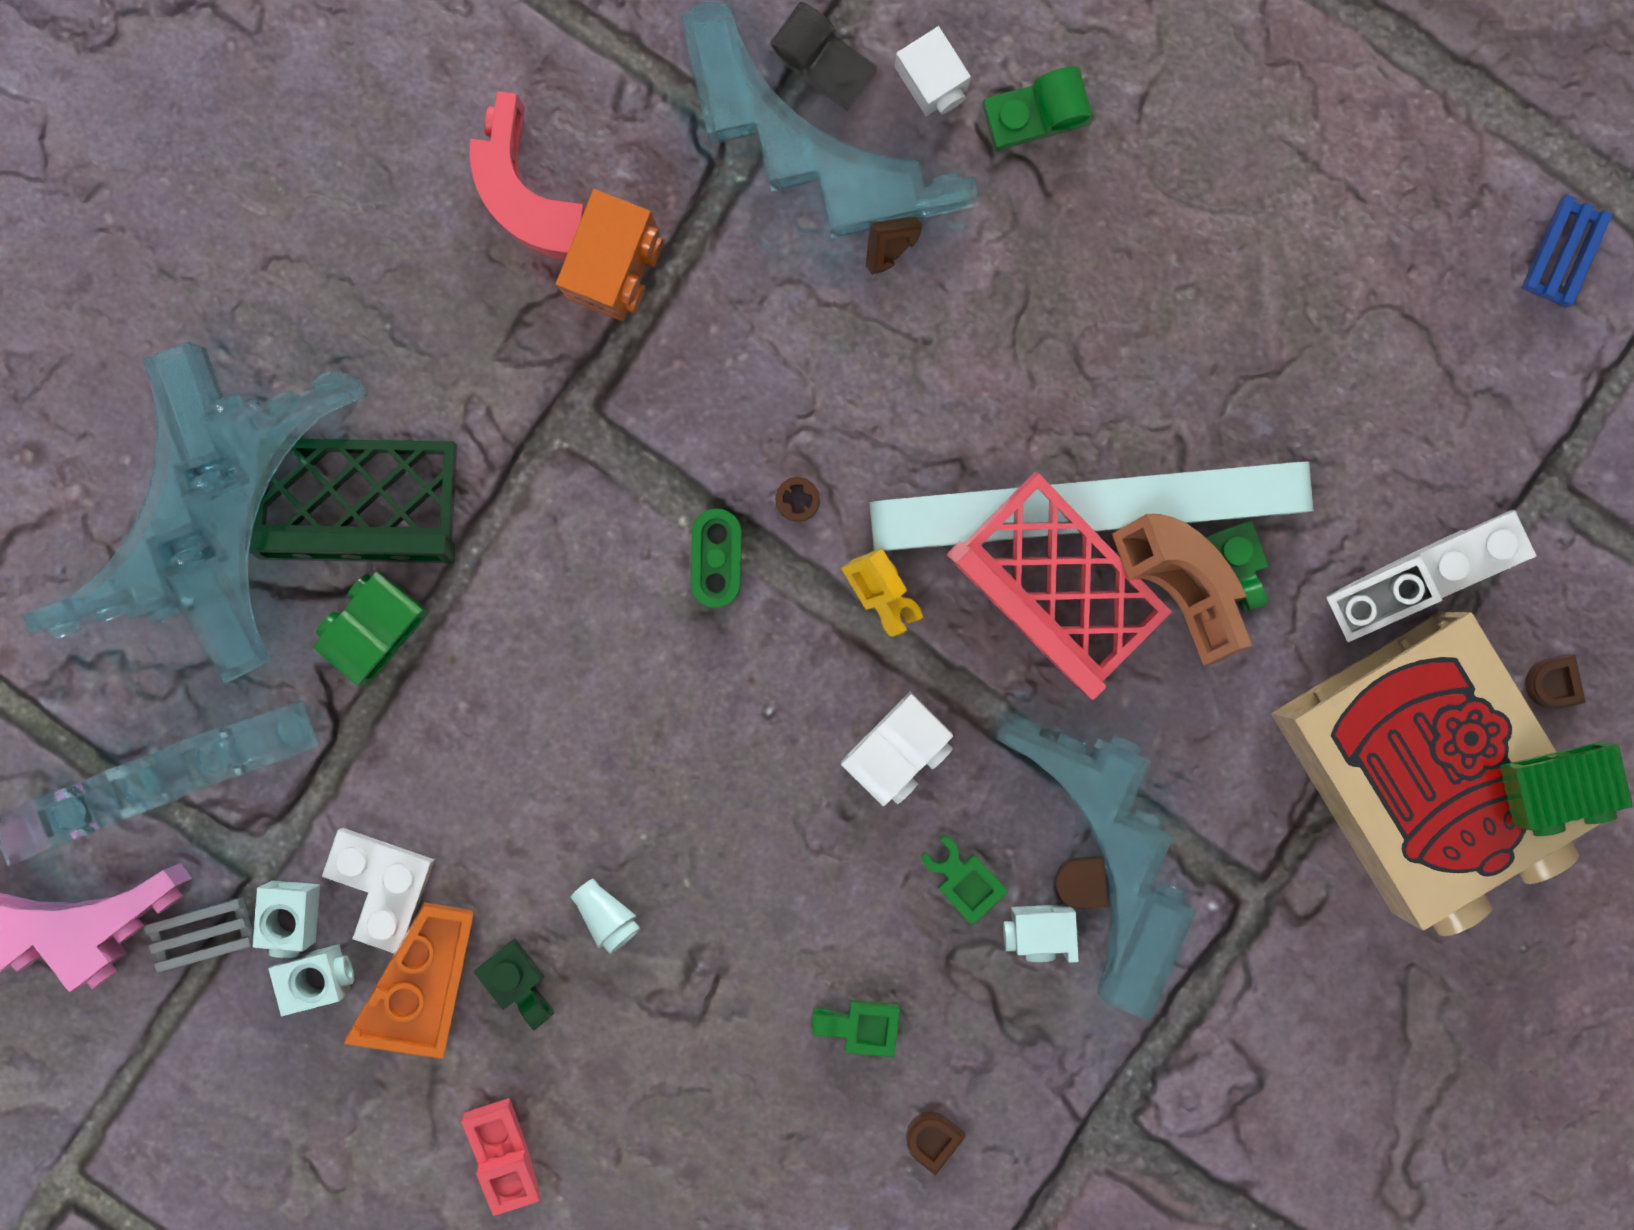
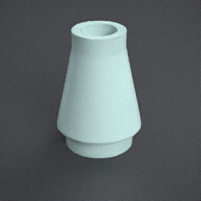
[570,878,641,954]

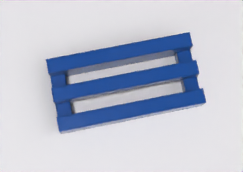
[1521,194,1613,308]

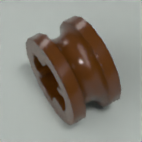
[775,477,820,522]

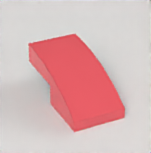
[461,1098,541,1216]

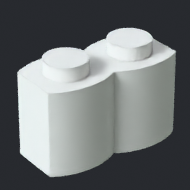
[841,692,953,807]

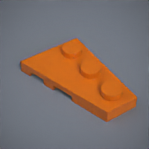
[344,902,474,1059]

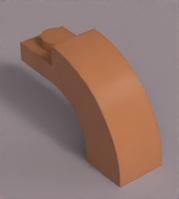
[1112,514,1252,666]

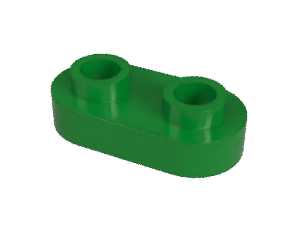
[690,509,742,608]

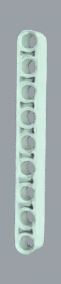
[869,462,1314,551]

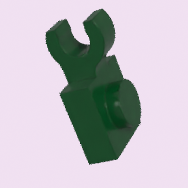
[473,939,555,1030]

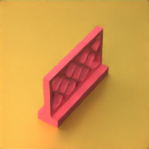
[946,472,1172,700]

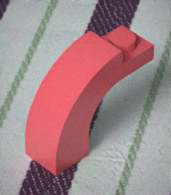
[469,91,585,260]

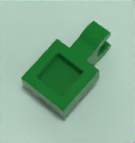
[1205,520,1269,612]
[811,999,900,1058]

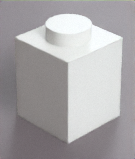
[895,26,971,116]

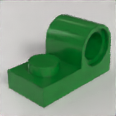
[982,66,1093,152]

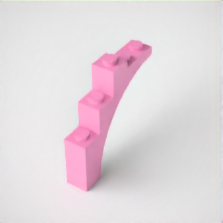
[0,863,192,993]

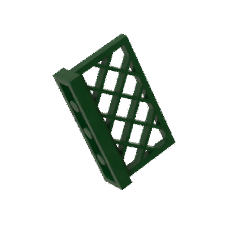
[245,438,457,563]

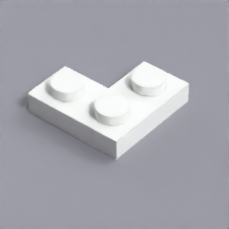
[322,828,435,953]

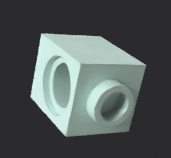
[253,880,320,958]
[268,944,354,1017]

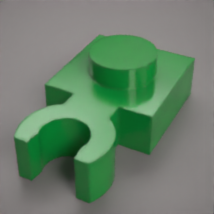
[921,834,1008,925]

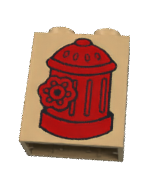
[1271,612,1600,936]

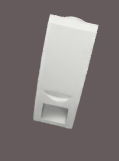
[1326,510,1537,642]

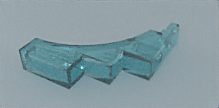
[681,2,978,238]

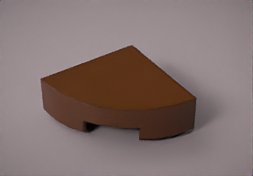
[866,216,922,275]

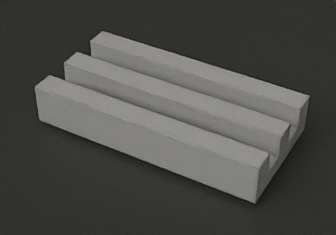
[143,897,254,973]

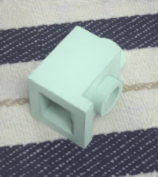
[1003,904,1079,963]

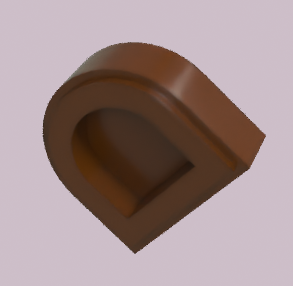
[1525,654,1586,709]
[1055,856,1108,909]
[906,1112,966,1175]

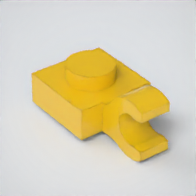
[841,548,923,637]

